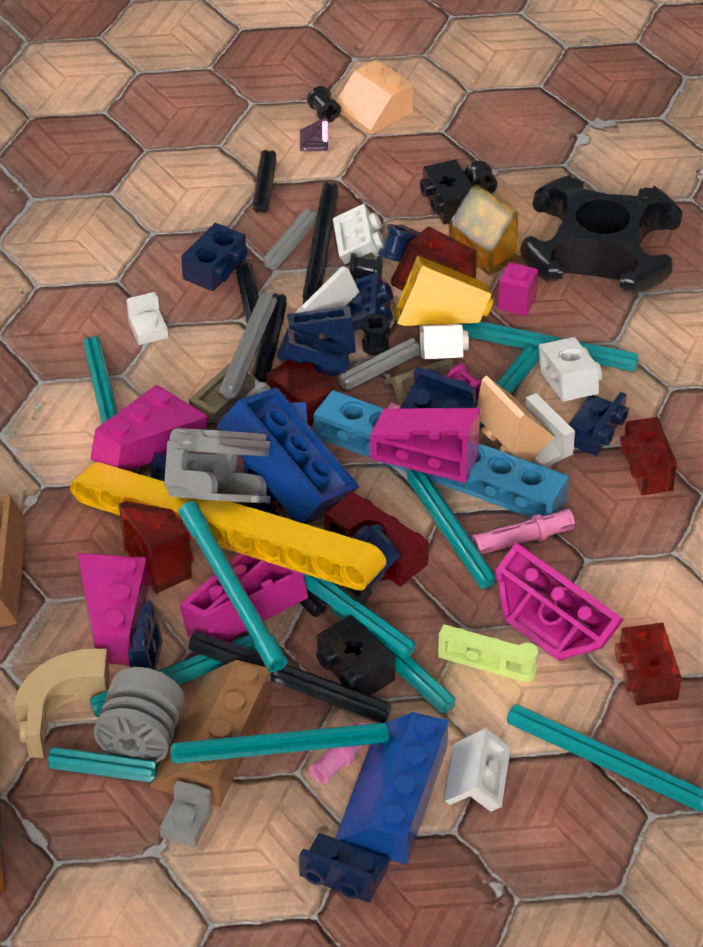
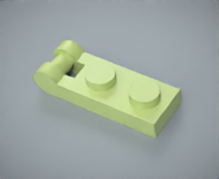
[438,624,538,682]

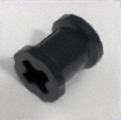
[307,86,341,123]
[349,253,383,280]
[361,314,389,356]

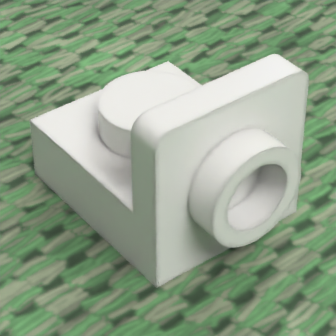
[126,292,169,345]

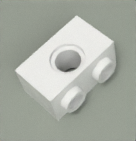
[419,324,469,359]
[539,337,602,402]

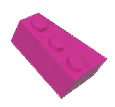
[77,553,149,665]
[179,553,308,641]

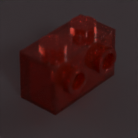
[620,417,677,496]
[615,622,681,706]

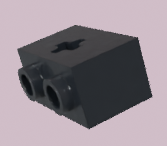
[420,159,478,225]
[316,615,396,696]

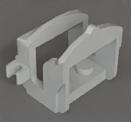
[164,428,271,503]

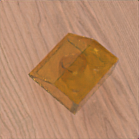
[449,185,519,276]

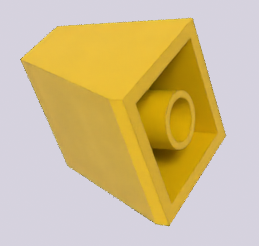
[394,256,494,326]

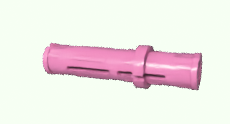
[472,508,575,555]

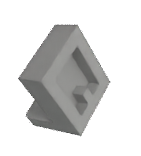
[159,781,213,848]

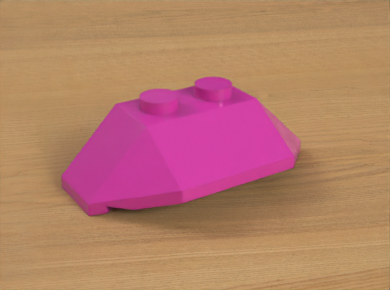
[495,542,624,661]

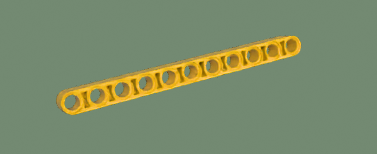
[70,462,386,591]

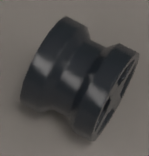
[464,161,498,198]

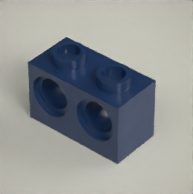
[181,223,248,291]

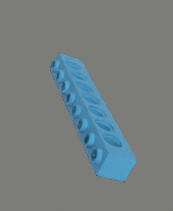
[314,390,569,518]

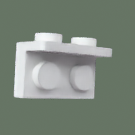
[333,204,385,264]

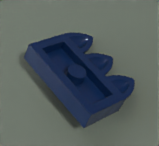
[128,600,163,670]

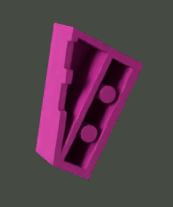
[90,385,208,471]
[370,408,480,483]

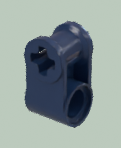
[378,224,430,262]

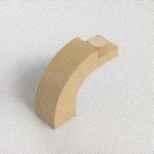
[14,649,109,758]

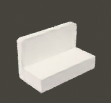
[295,266,359,313]
[525,393,575,467]
[444,728,511,812]

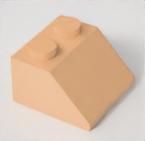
[336,59,413,135]
[476,375,554,462]

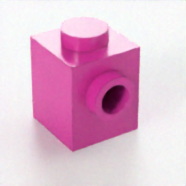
[498,262,538,316]

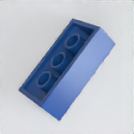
[217,387,360,524]
[335,712,448,865]

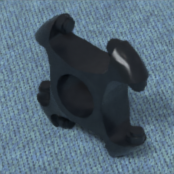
[520,174,683,294]

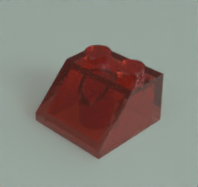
[391,226,477,291]
[119,501,194,594]

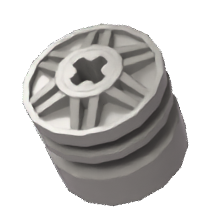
[93,667,185,763]

